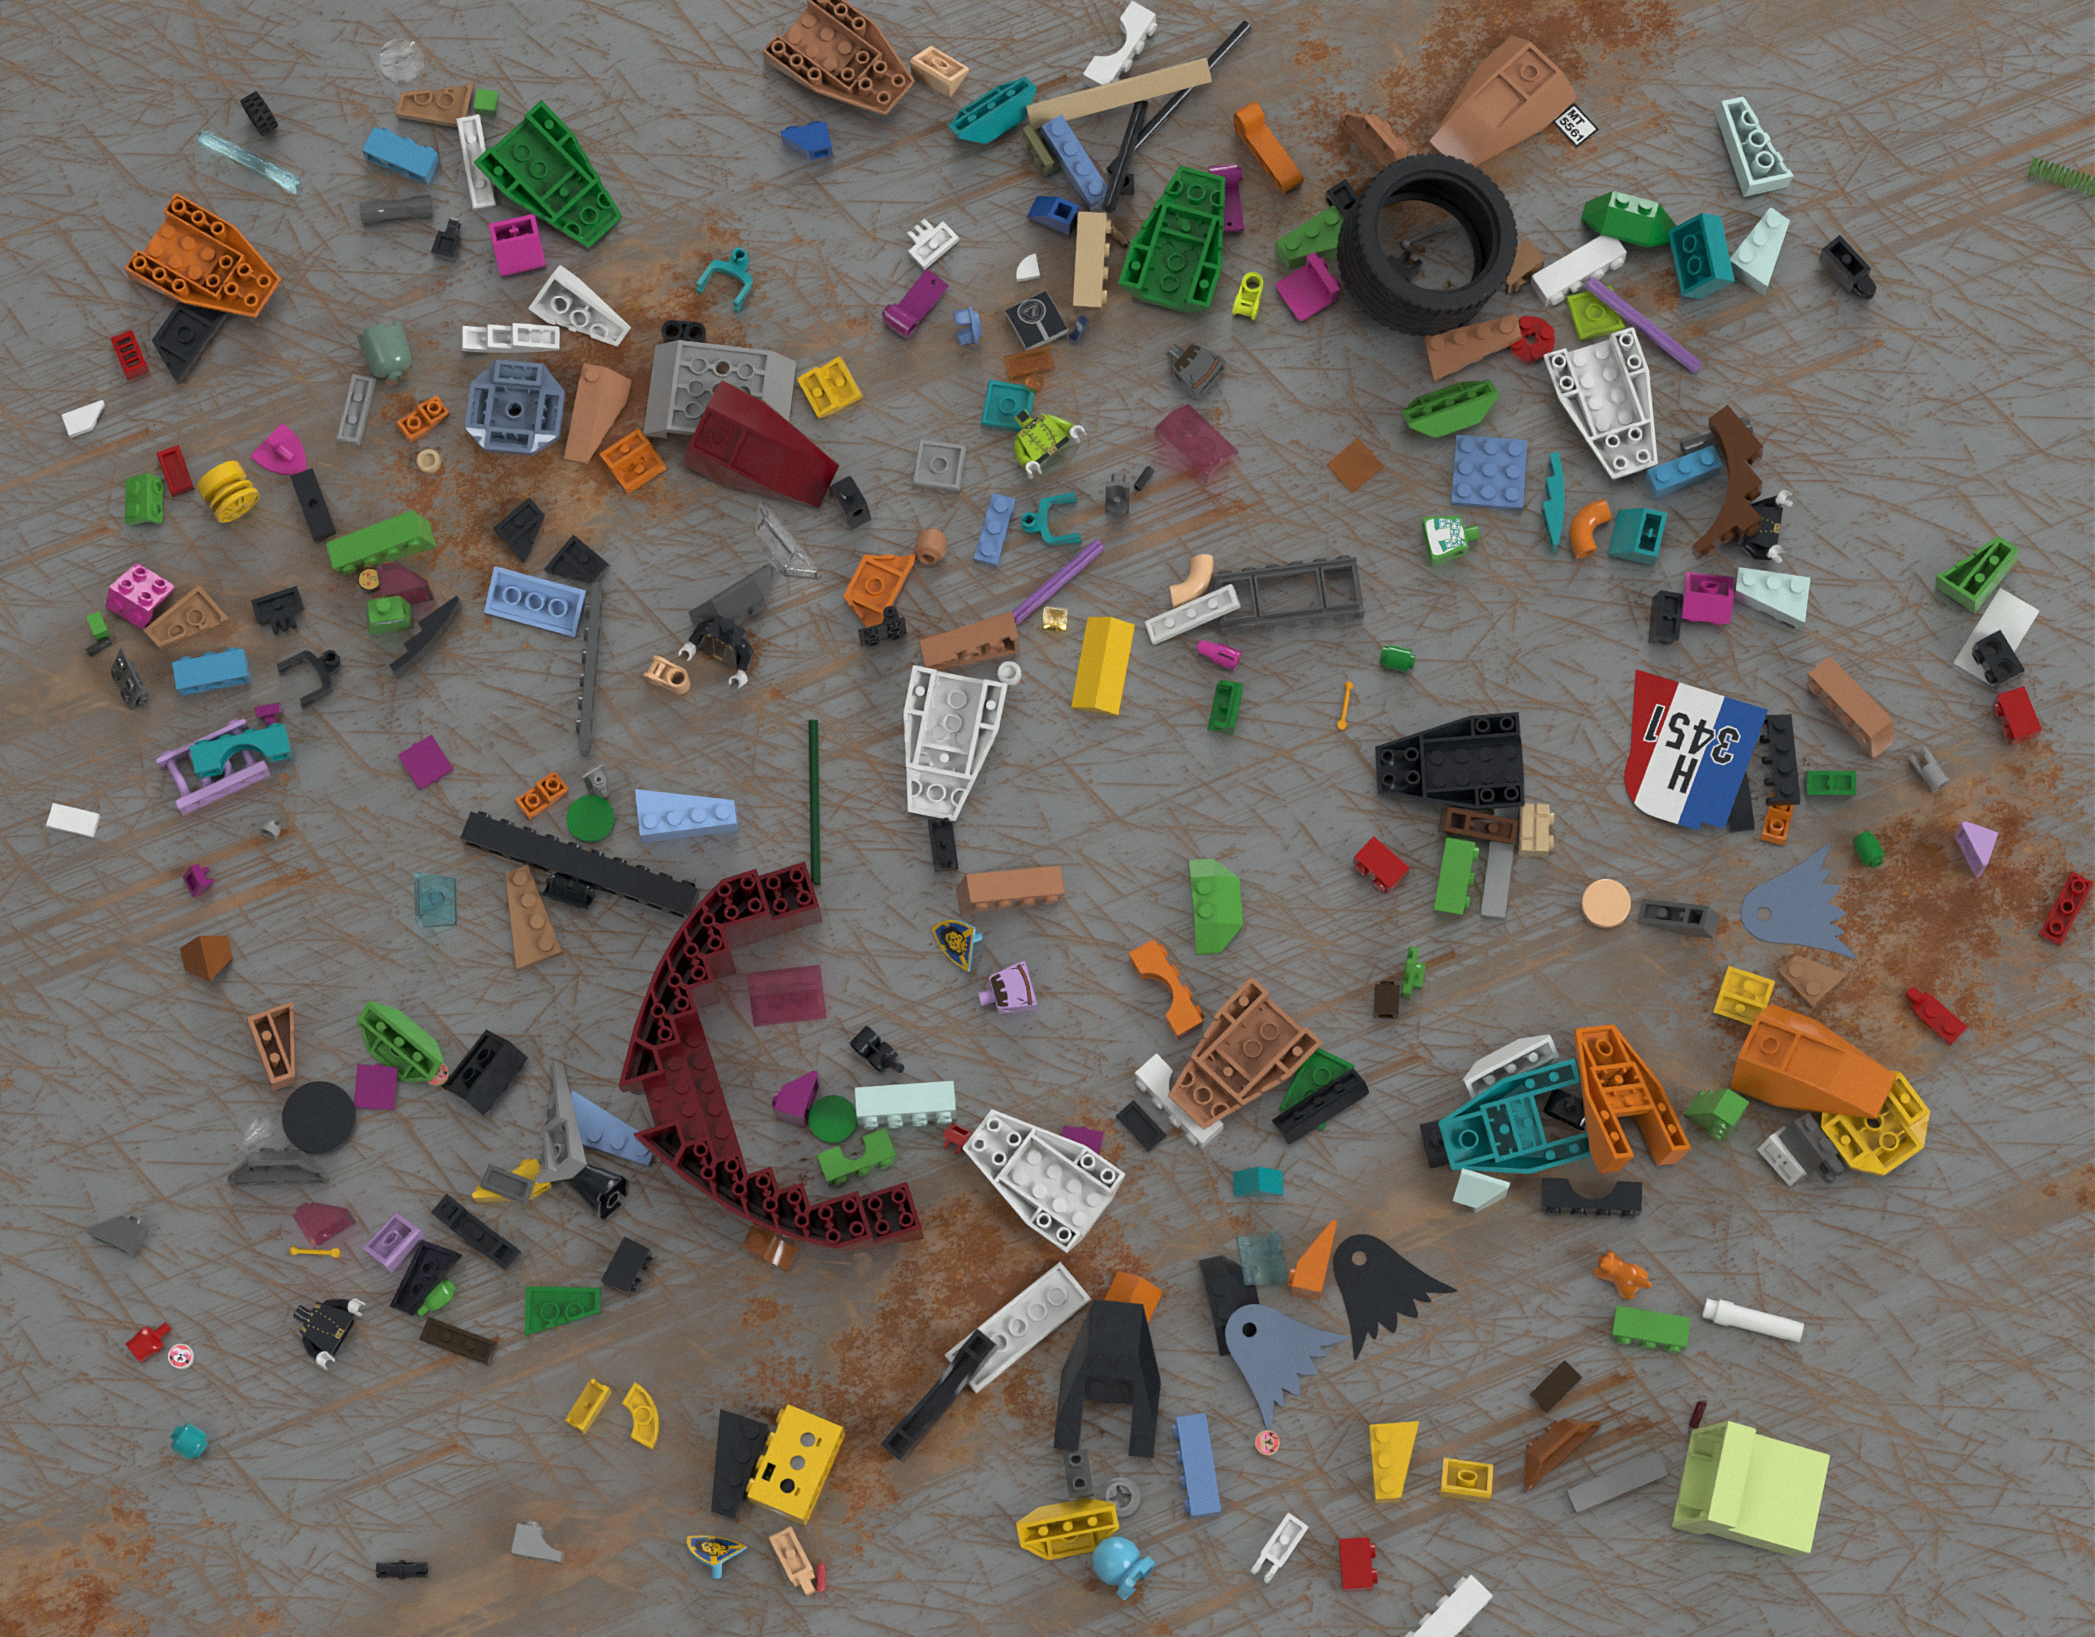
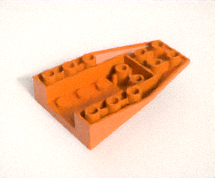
[124,193,281,318]

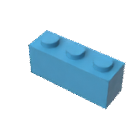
[362,127,440,186]
[1645,445,1723,500]
[172,647,251,696]

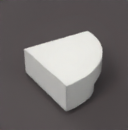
[1016,254,1040,282]

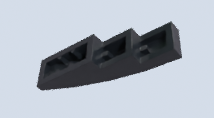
[389,595,462,679]

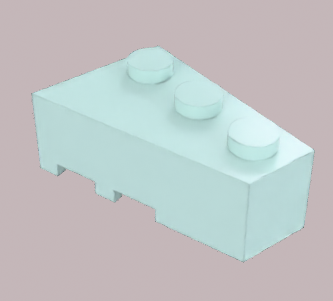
[1730,207,1790,297]

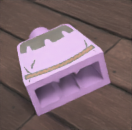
[978,961,1038,1014]

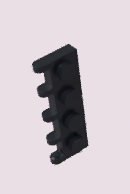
[1759,714,1801,806]

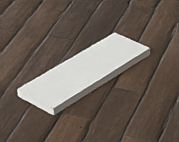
[945,1262,1092,1394]

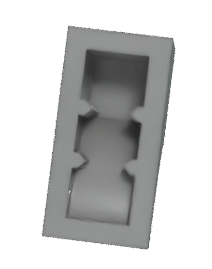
[511,1521,565,1565]

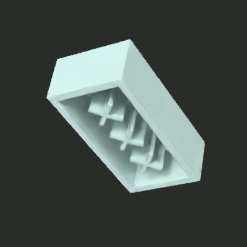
[855,1081,957,1130]

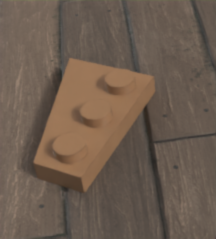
[144,585,231,650]

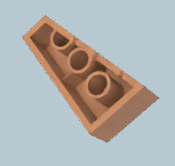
[919,611,1020,671]
[1807,656,1895,759]

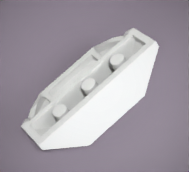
[1463,1034,1560,1099]

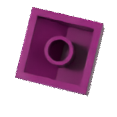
[772,1071,820,1128]

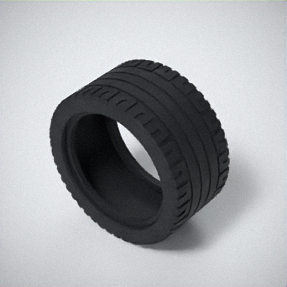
[1336,153,1518,336]

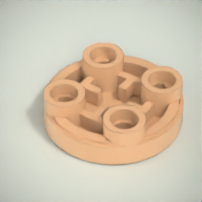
[1581,879,1631,928]

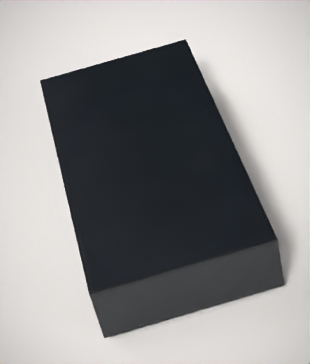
[1116,1100,1167,1153]

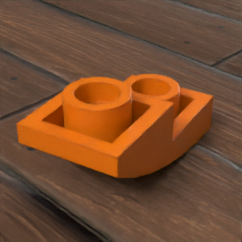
[396,395,450,444]
[514,771,569,821]
[1760,791,1794,846]

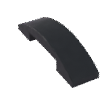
[1728,772,1755,833]
[431,1193,522,1271]

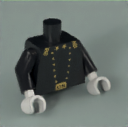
[1737,490,1793,563]
[678,615,754,689]
[293,1298,366,1370]

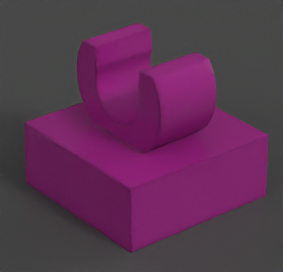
[255,702,282,726]
[183,864,215,898]

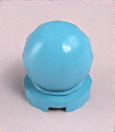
[1091,1536,1156,1601]

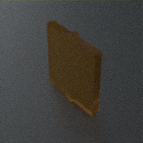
[1327,438,1384,493]

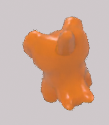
[1593,1250,1652,1300]

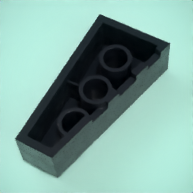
[711,1409,769,1523]

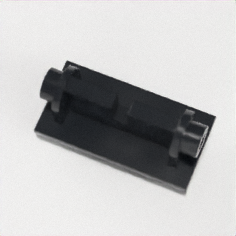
[542,874,595,910]

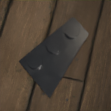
[389,1240,462,1316]

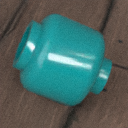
[170,1423,208,1460]

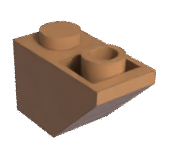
[1505,238,1545,294]

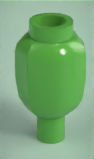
[417,1278,457,1317]

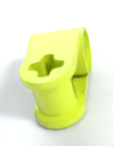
[1232,272,1263,321]

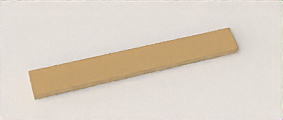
[1026,58,1212,129]

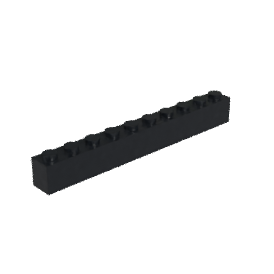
[460,811,699,920]

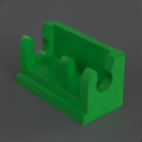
[1207,680,1243,735]
[1804,770,1856,795]

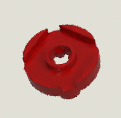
[1509,315,1555,364]

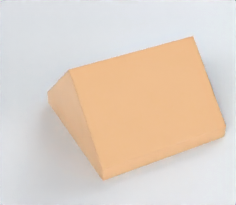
[910,46,970,98]

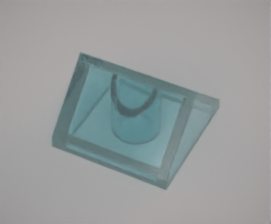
[414,872,457,928]

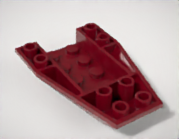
[682,380,840,508]

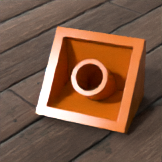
[1104,1271,1163,1323]

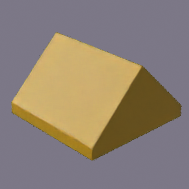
[1439,1458,1493,1503]

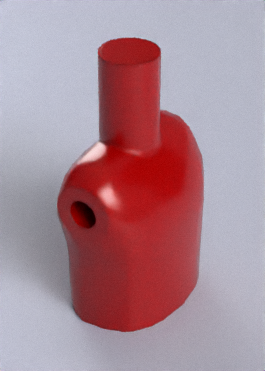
[125,1322,172,1364]

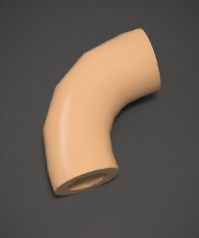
[1169,554,1214,609]

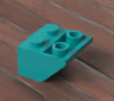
[1608,508,1668,566]

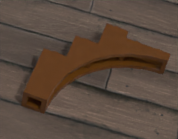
[1692,405,1764,560]

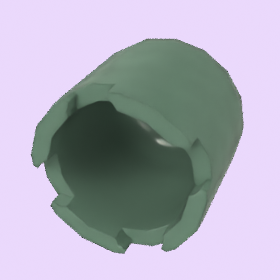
[357,321,412,381]

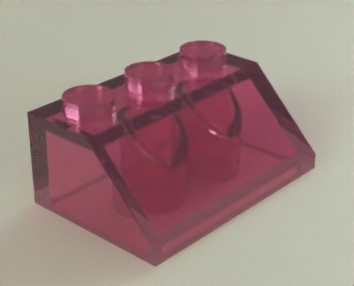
[1155,404,1239,484]
[747,965,827,1027]

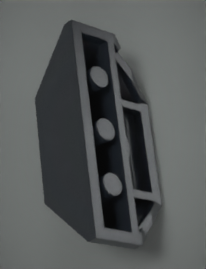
[1199,1255,1260,1357]

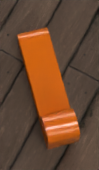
[1233,101,1304,194]

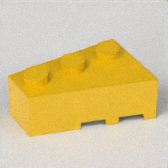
[1368,1421,1419,1504]

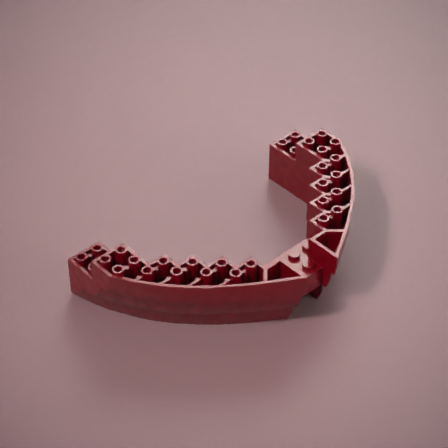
[619,862,924,1252]

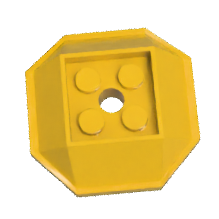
[1820,1071,1930,1177]

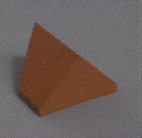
[180,935,233,981]

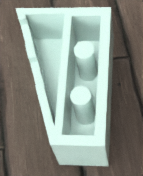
[1734,567,1810,631]

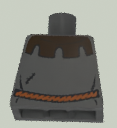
[1166,343,1226,401]

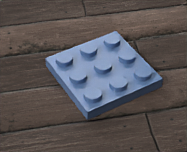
[1451,435,1528,511]

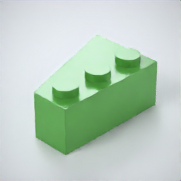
[1936,536,2019,614]

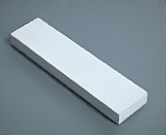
[456,114,496,211]
[1145,584,1241,645]

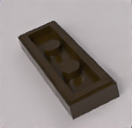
[419,1317,498,1366]

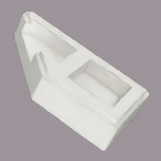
[62,400,105,438]

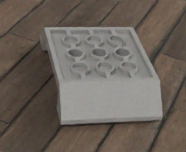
[643,340,796,439]

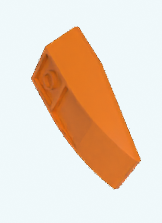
[1731,1004,1897,1119]

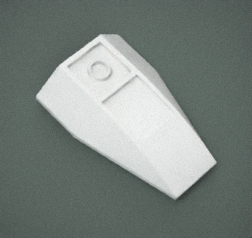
[1543,327,1658,480]
[962,1109,1125,1253]

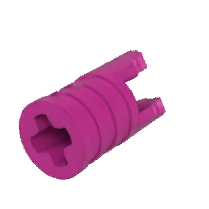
[1197,640,1242,671]

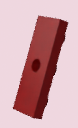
[2038,872,2093,947]

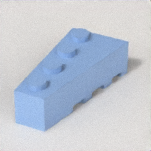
[635,789,738,843]

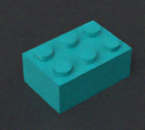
[1668,213,1735,299]

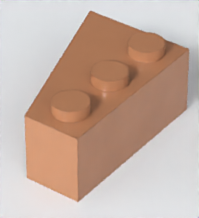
[247,1002,295,1092]

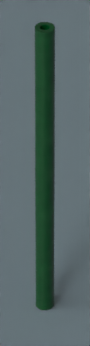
[808,719,821,885]

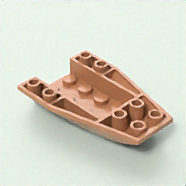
[1429,35,1578,167]

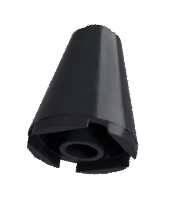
[562,1164,629,1220]

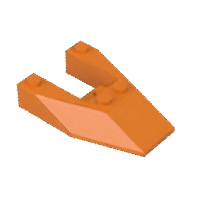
[1573,1024,1691,1174]

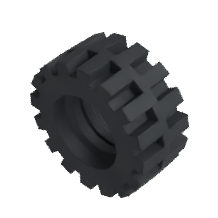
[240,91,278,136]

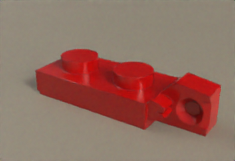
[1905,986,1968,1046]

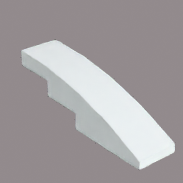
[461,323,560,353]

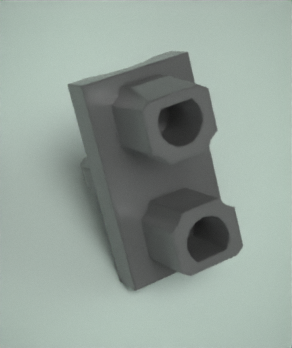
[1105,474,1130,516]

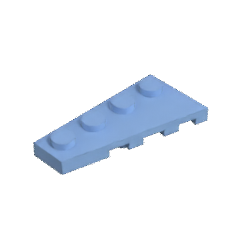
[570,1090,654,1167]

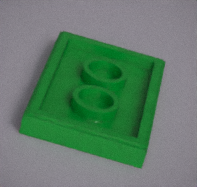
[1278,1048,1355,1132]

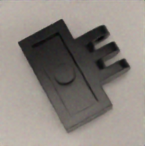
[251,586,305,635]

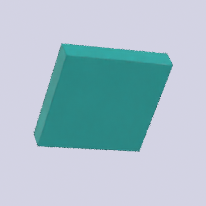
[981,380,1036,432]

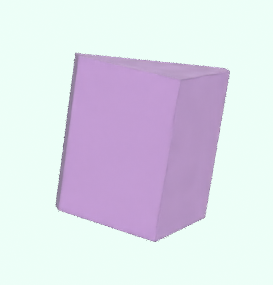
[1954,821,1998,878]
[363,1212,425,1274]

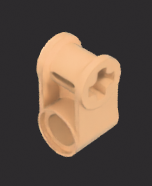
[642,655,691,695]

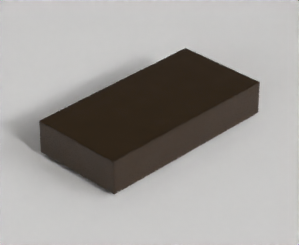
[1529,1360,1582,1413]

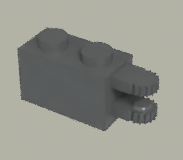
[1779,1113,1845,1184]

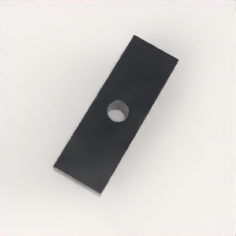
[290,468,337,542]

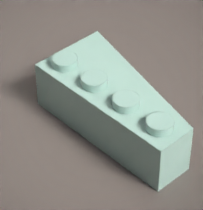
[1715,97,1794,197]

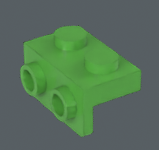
[125,473,163,526]

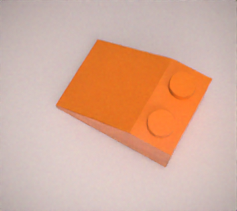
[1287,1220,1337,1302]

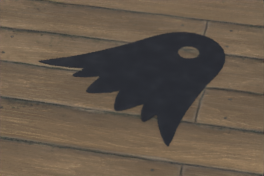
[1333,1234,1458,1360]

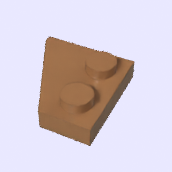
[1777,955,1846,1008]

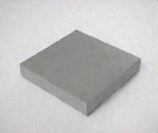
[912,439,967,493]

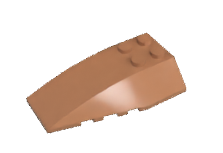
[1168,976,1323,1130]

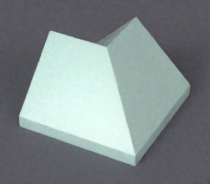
[1453,1168,1510,1213]

